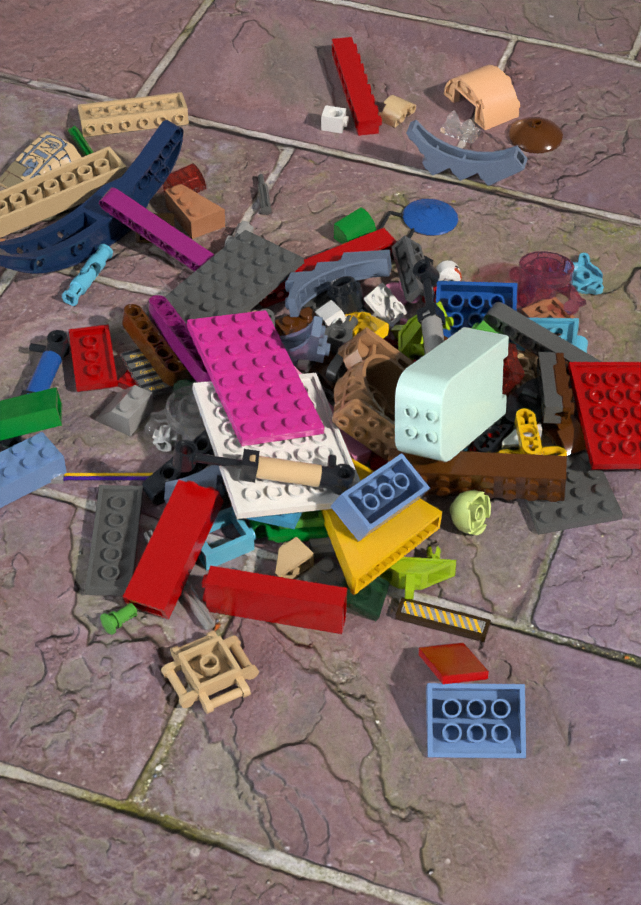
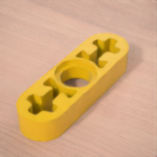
[515,409,542,455]

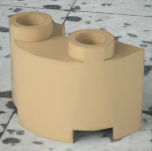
[378,95,416,128]

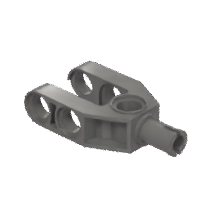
[297,315,358,383]

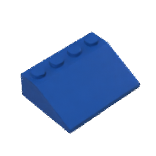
[436,281,517,342]

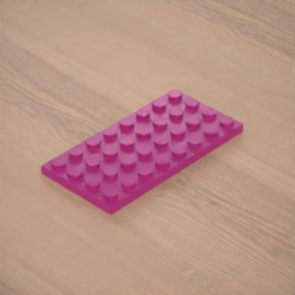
[187,310,325,447]

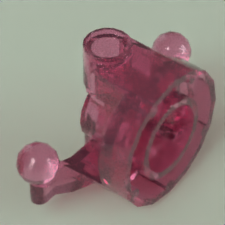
[509,251,586,315]

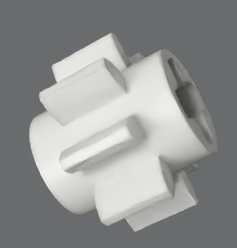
[152,425,179,452]

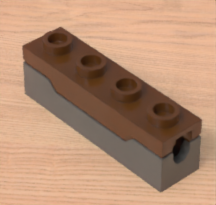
[536,352,574,424]

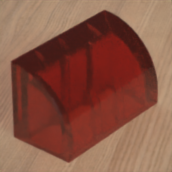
[163,163,207,193]

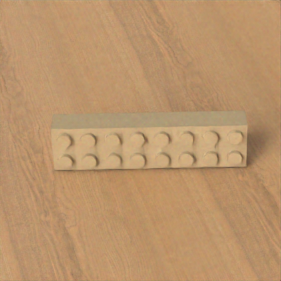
[0,146,127,238]

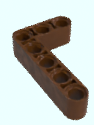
[122,304,194,386]

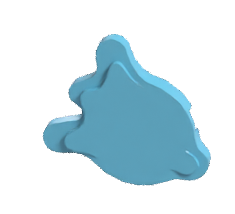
[550,253,604,295]

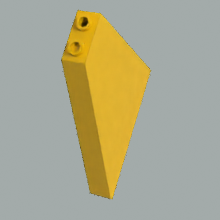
[321,458,442,595]

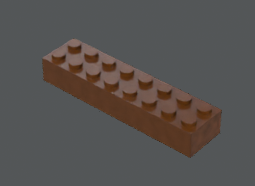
[388,448,567,502]

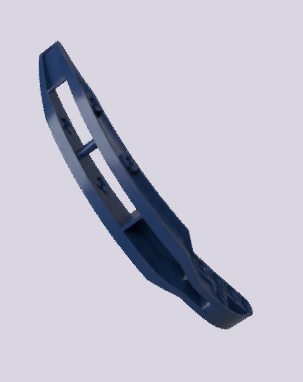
[0,120,184,274]

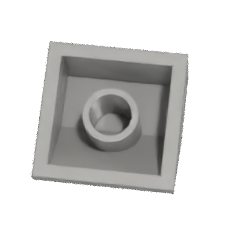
[95,385,154,436]

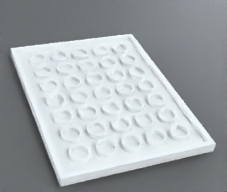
[192,373,360,519]

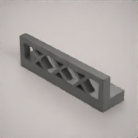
[391,235,436,303]

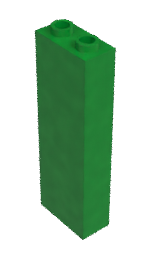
[0,387,63,440]

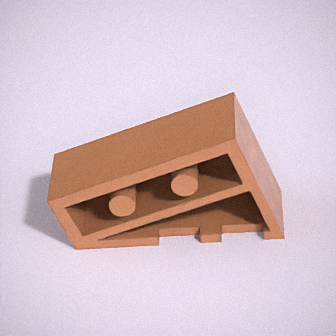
[165,184,225,239]

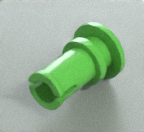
[100,603,138,635]

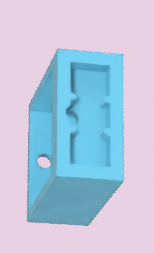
[198,506,256,570]

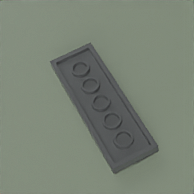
[85,485,144,596]

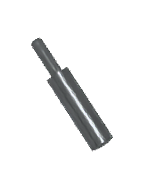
[257,174,272,215]

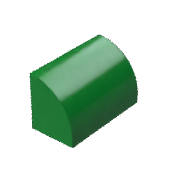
[334,207,376,244]

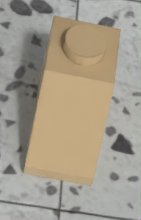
[275,537,314,579]

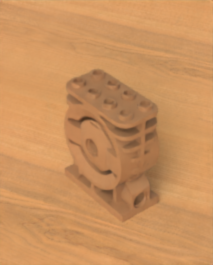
[332,327,414,461]

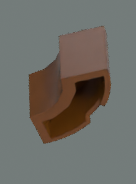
[540,415,586,455]

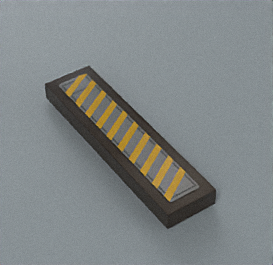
[395,597,491,643]

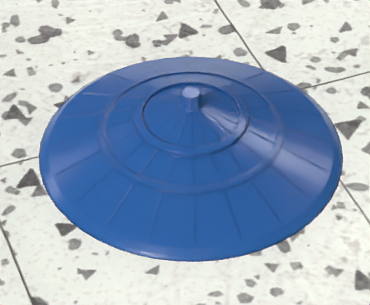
[403,199,458,235]

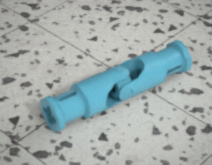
[62,244,113,306]

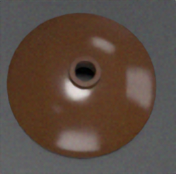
[509,117,563,154]

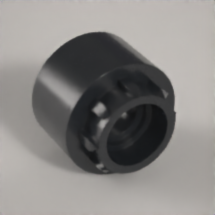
[328,276,366,315]

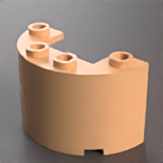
[444,65,520,130]

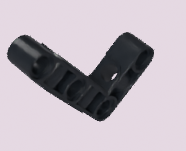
[142,429,215,505]

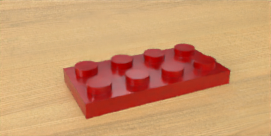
[68,324,118,392]

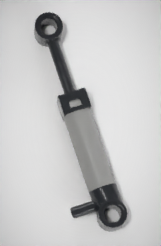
[412,259,446,355]

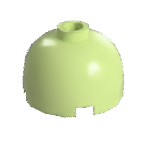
[450,490,491,535]

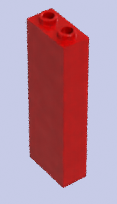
[123,480,223,620]
[202,565,347,634]

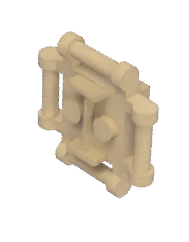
[161,630,259,714]

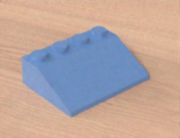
[426,683,526,759]

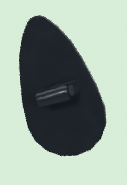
[503,377,543,425]

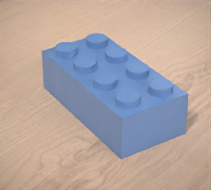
[0,432,67,508]
[331,453,430,542]

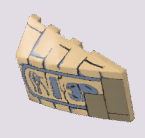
[0,131,82,189]

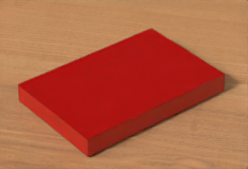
[419,643,489,685]

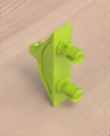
[391,301,454,361]
[377,546,457,599]

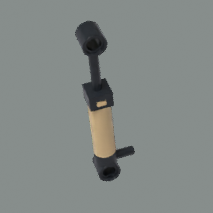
[173,440,355,495]

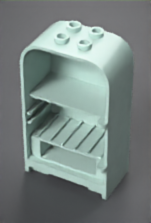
[395,327,509,462]

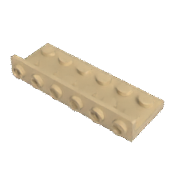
[77,92,189,137]

